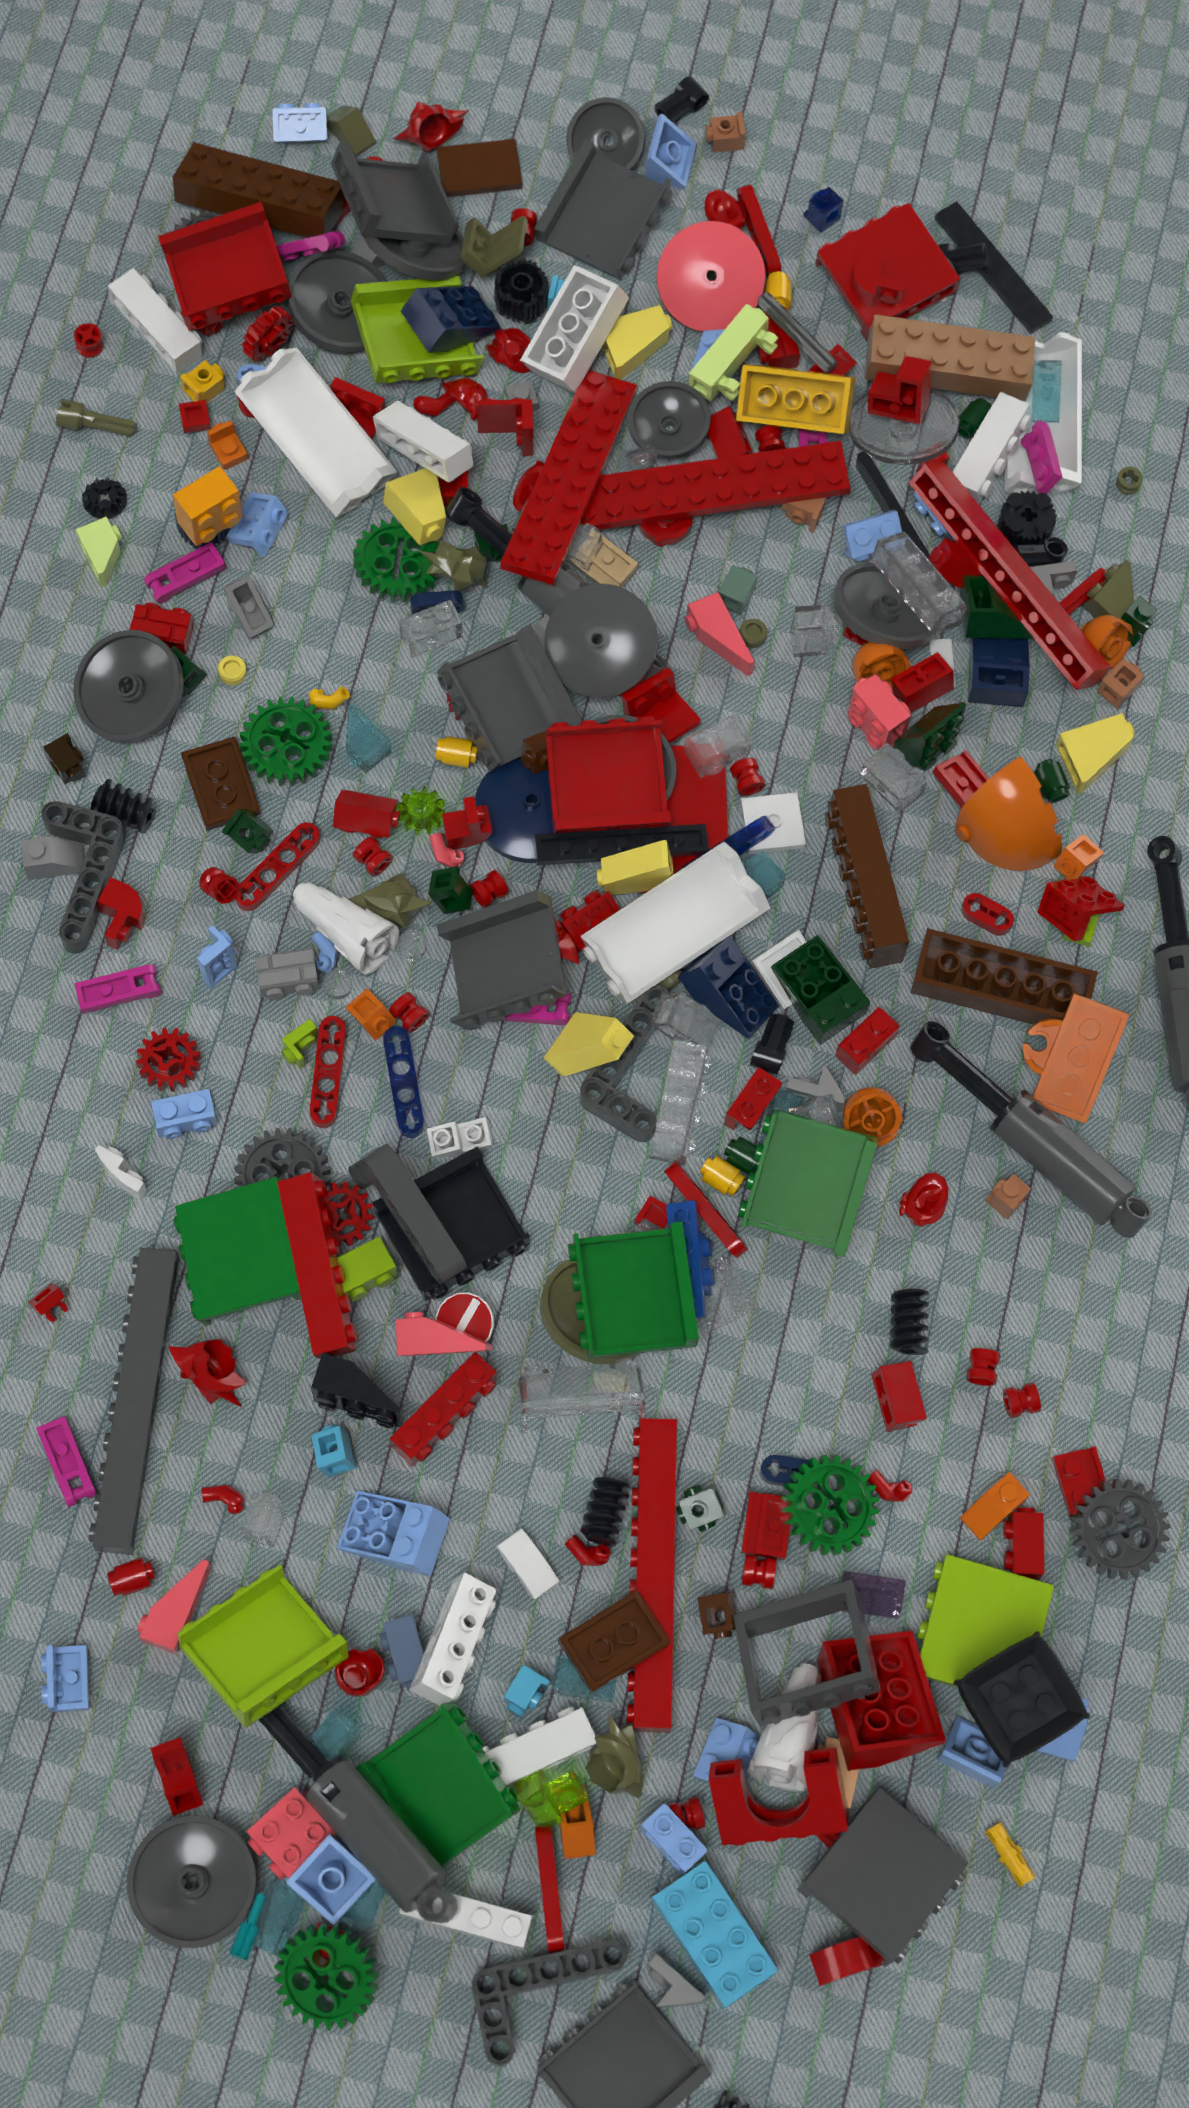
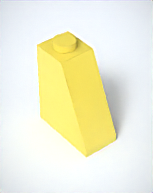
[602,305,672,380]
[383,468,446,545]
[1056,713,1134,794]
[597,840,674,895]
[544,1012,634,1076]

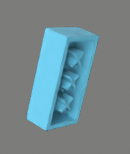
[651,1861,778,2010]

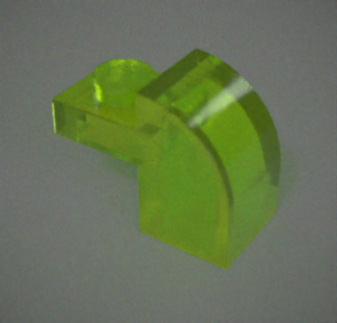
[514,1769,589,1827]

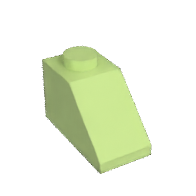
[75,517,122,588]

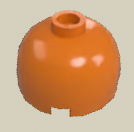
[1081,615,1133,668]
[852,641,910,690]
[842,1087,903,1147]

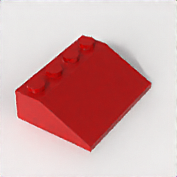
[817,1631,946,1771]

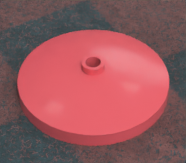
[657,221,765,332]

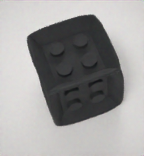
[954,1631,1090,1768]

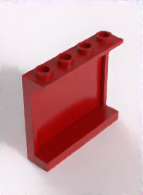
[158,202,293,331]
[815,202,960,341]
[545,717,671,833]

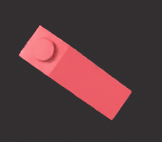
[684,592,755,676]
[396,1312,493,1356]
[137,1559,212,1655]

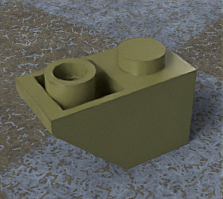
[1083,560,1134,618]

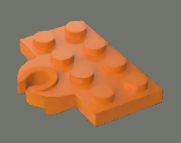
[1022,992,1130,1124]

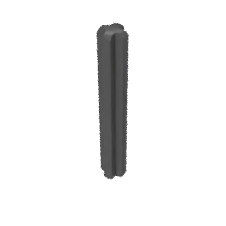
[758,292,837,373]

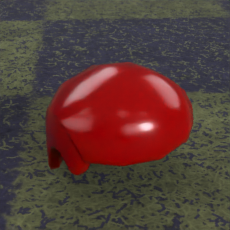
[334,1648,385,1697]

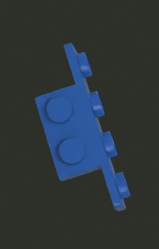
[666,1200,715,1319]

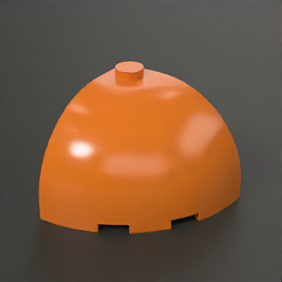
[954,756,1062,871]

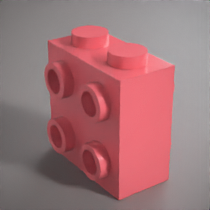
[848,674,911,755]
[246,1787,338,1881]

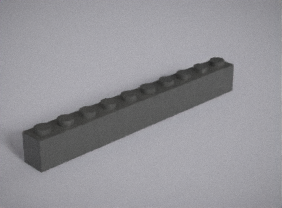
[89,1247,179,1555]

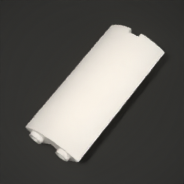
[1004,332,1082,494]
[235,347,398,517]
[581,842,770,1004]

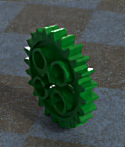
[353,517,440,602]
[240,697,332,786]
[781,1455,879,1556]
[274,1923,379,2031]

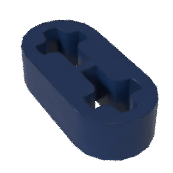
[410,590,464,617]
[760,1455,816,1486]

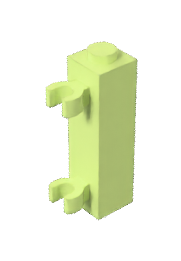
[689,304,778,401]

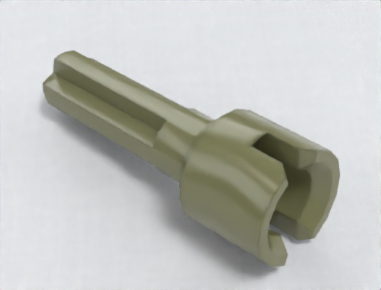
[56,399,135,436]

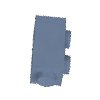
[379,1614,424,1691]

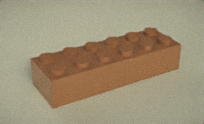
[865,314,1035,401]

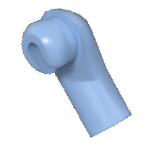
[312,932,338,973]

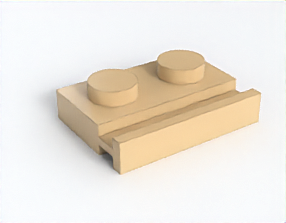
[570,531,639,587]

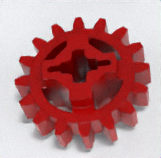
[241,306,293,362]
[136,1027,201,1092]
[324,1181,374,1246]

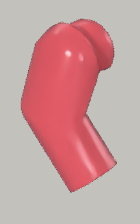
[429,832,465,868]

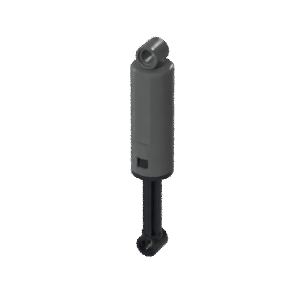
[445,487,667,683]
[1147,836,1189,1107]
[910,1021,1152,1238]
[259,1705,458,1923]

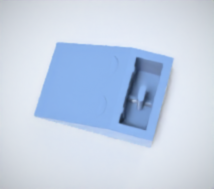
[337,1491,450,1577]

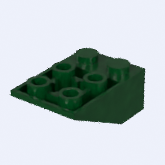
[958,575,1034,639]
[891,702,967,775]
[771,935,870,1045]

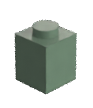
[718,565,757,616]

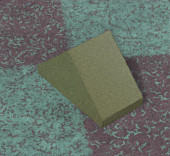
[326,106,376,158]

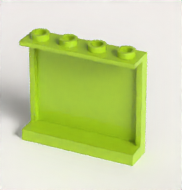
[351,275,484,384]
[917,1554,1054,1688]
[177,1564,348,1729]

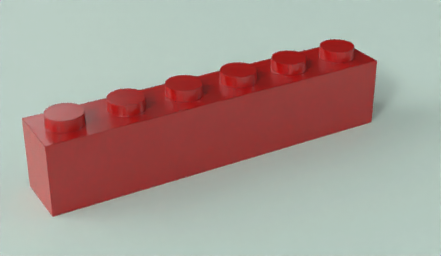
[277,1172,358,1359]

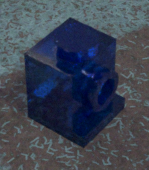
[803,186,844,233]

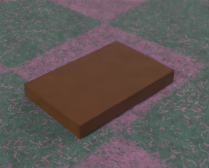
[436,139,523,197]
[181,736,261,831]
[557,1590,671,1694]

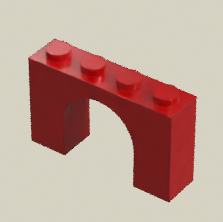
[708,1747,849,1846]

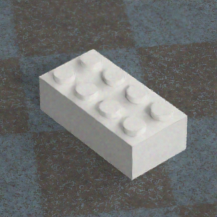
[520,265,629,393]

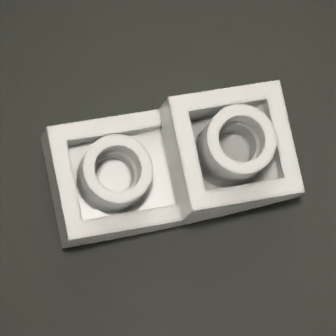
[427,1117,494,1158]
[95,1145,147,1201]
[496,1528,560,1599]

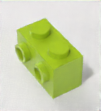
[337,1236,397,1302]

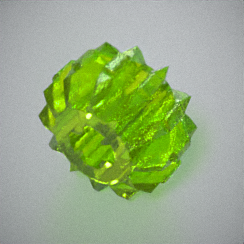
[397,786,445,836]

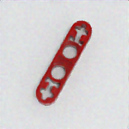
[737,185,782,278]
[235,822,320,911]
[309,1016,346,1128]
[664,1161,748,1259]
[535,1825,564,1954]

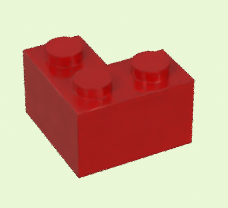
[868,355,932,424]

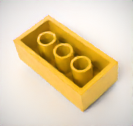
[736,364,856,434]

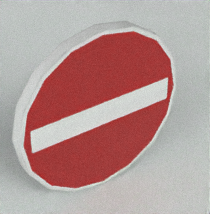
[435,1292,494,1342]

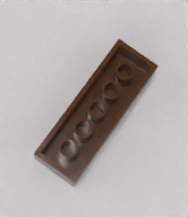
[172,142,345,238]
[825,784,909,969]
[910,928,1098,1025]

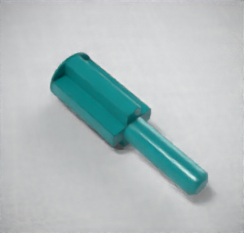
[229,1893,266,1961]

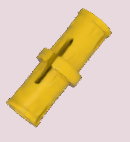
[984,1822,1036,1888]

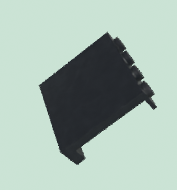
[372,1146,530,1301]

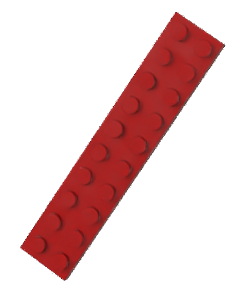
[500,370,637,586]
[576,441,850,533]

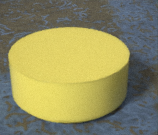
[218,655,247,685]

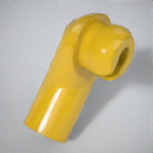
[308,687,350,710]

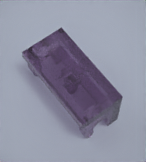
[840,1571,906,1619]

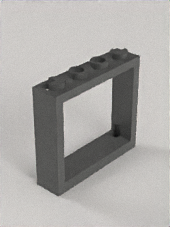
[733,1579,881,1727]

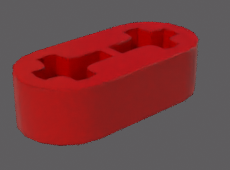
[961,893,1014,936]

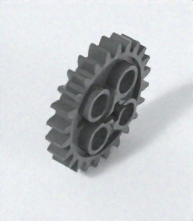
[234,1128,331,1187]
[1070,1479,1171,1580]

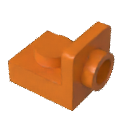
[207,420,248,470]
[1054,834,1104,880]
[345,989,396,1040]

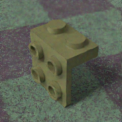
[460,216,528,278]

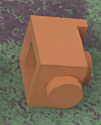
[705,112,746,152]
[781,497,826,533]
[1097,658,1145,710]
[985,1174,1031,1220]

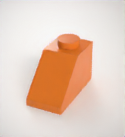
[960,1472,1030,1541]
[555,1784,596,1859]

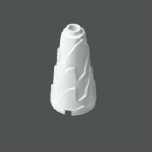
[293,882,399,974]
[748,1663,822,1791]

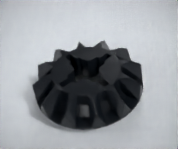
[82,477,127,519]

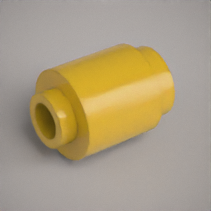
[765,272,792,310]
[435,736,478,768]
[700,1156,745,1197]

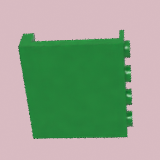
[738,1109,878,1257]
[174,1177,301,1326]
[568,1222,699,1359]
[355,1702,521,1866]

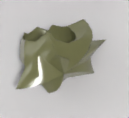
[419,540,488,592]
[348,873,433,929]
[585,1713,643,1799]

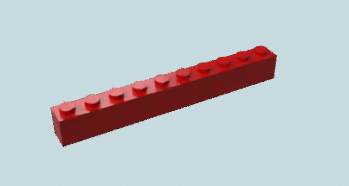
[909,461,1111,690]
[627,1418,677,1733]

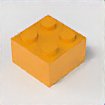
[172,466,243,546]

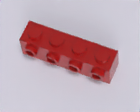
[389,1352,497,1467]

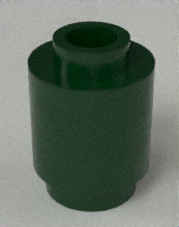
[955,398,992,439]
[1033,759,1070,804]
[724,1137,759,1175]

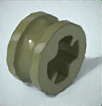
[1116,467,1143,495]

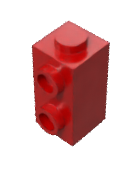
[928,538,983,588]
[333,789,401,838]
[1003,1507,1044,1580]

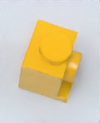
[180,360,225,403]

